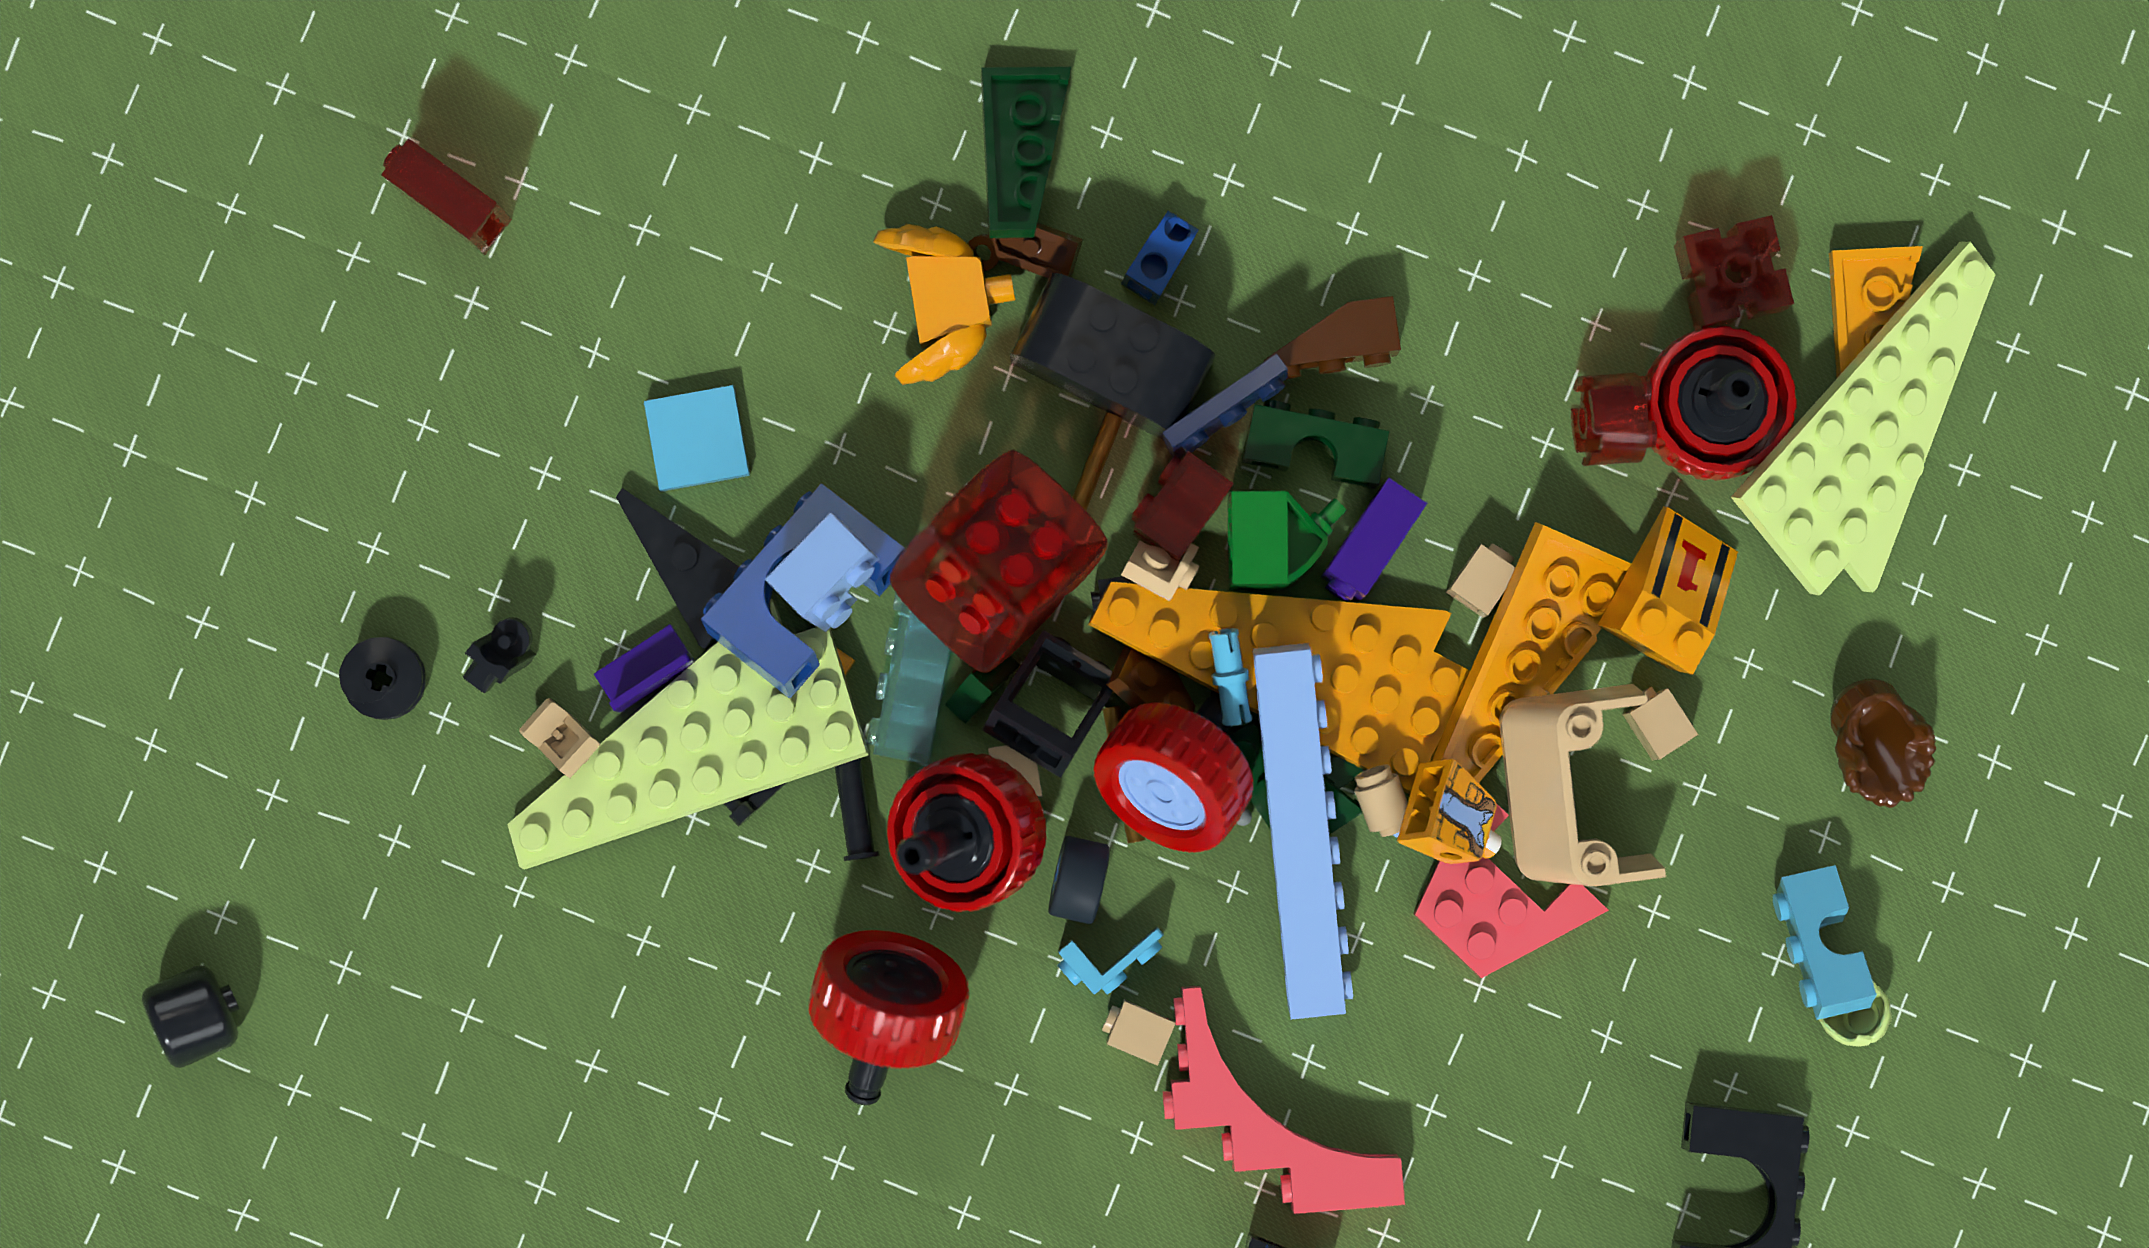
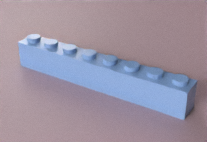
[1253,643,1353,1019]

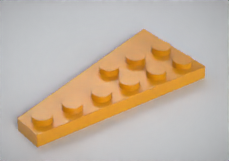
[1431,522,1631,783]

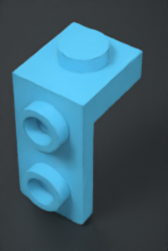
[1057,927,1164,995]

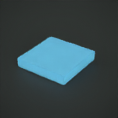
[644,385,750,492]

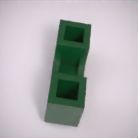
[1242,400,1390,489]

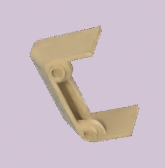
[1499,684,1666,886]

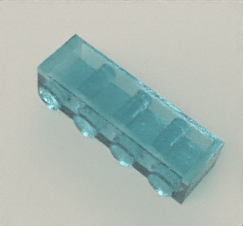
[867,574,962,765]

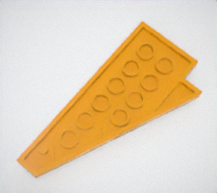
[1088,582,1470,795]

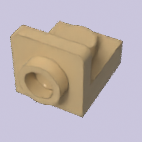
[1121,541,1199,601]

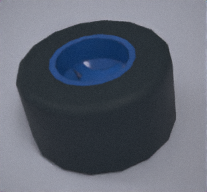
[1048,836,1110,924]

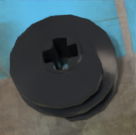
[339,637,427,720]

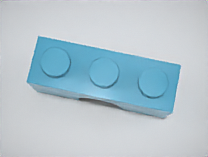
[1773,865,1877,1020]

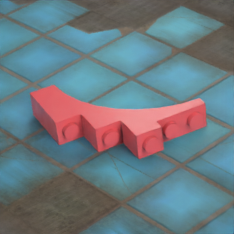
[1163,986,1405,1214]

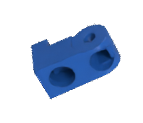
[1121,210,1199,305]

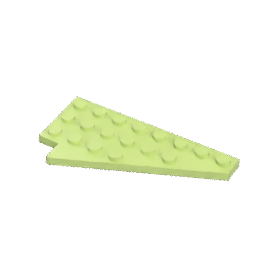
[1731,242,1995,595]
[507,599,869,870]

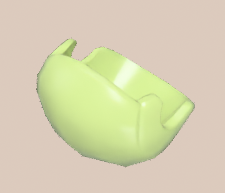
[1819,981,1892,1046]

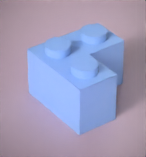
[765,512,879,632]

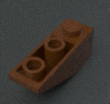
[1263,296,1401,380]

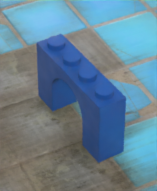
[701,483,909,699]

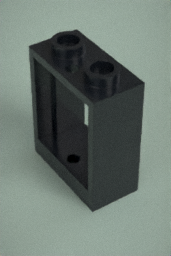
[982,630,1114,778]

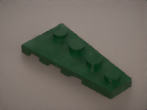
[981,67,1072,238]

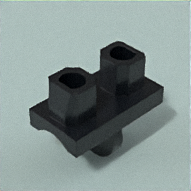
[463,617,536,693]

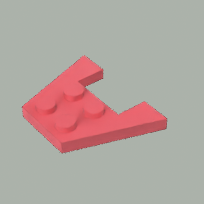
[1413,803,1609,978]

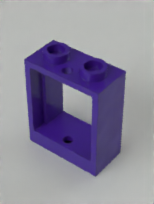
[1321,478,1427,602]

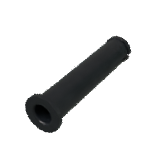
[835,758,880,861]

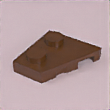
[1107,644,1196,712]

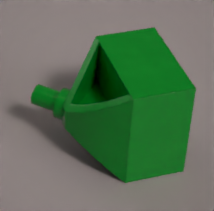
[1227,491,1347,591]

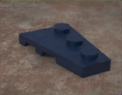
[1163,354,1288,463]

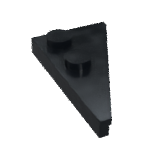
[616,488,739,650]

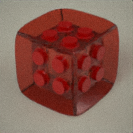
[890,449,1108,673]

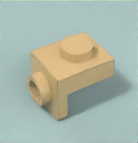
[519,698,601,778]

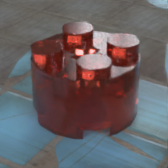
[1571,372,1657,466]

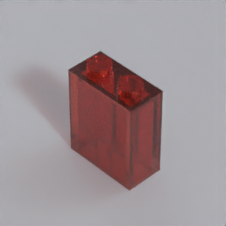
[381,138,512,255]

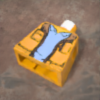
[1397,758,1501,864]

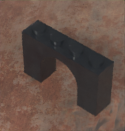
[1671,1102,1810,1248]

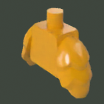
[873,224,1015,385]

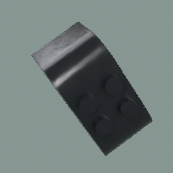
[1010,272,1215,440]

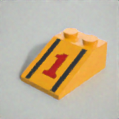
[1598,506,1738,675]

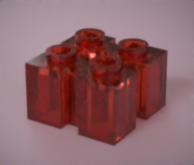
[1674,215,1794,331]
[1131,451,1234,562]

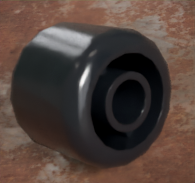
[142,965,240,1068]

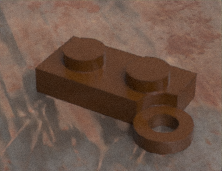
[968,222,1083,279]

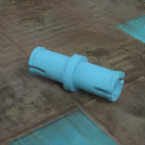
[1209,628,1252,726]

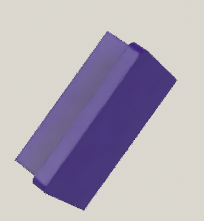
[594,624,695,713]

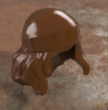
[1830,679,1936,808]

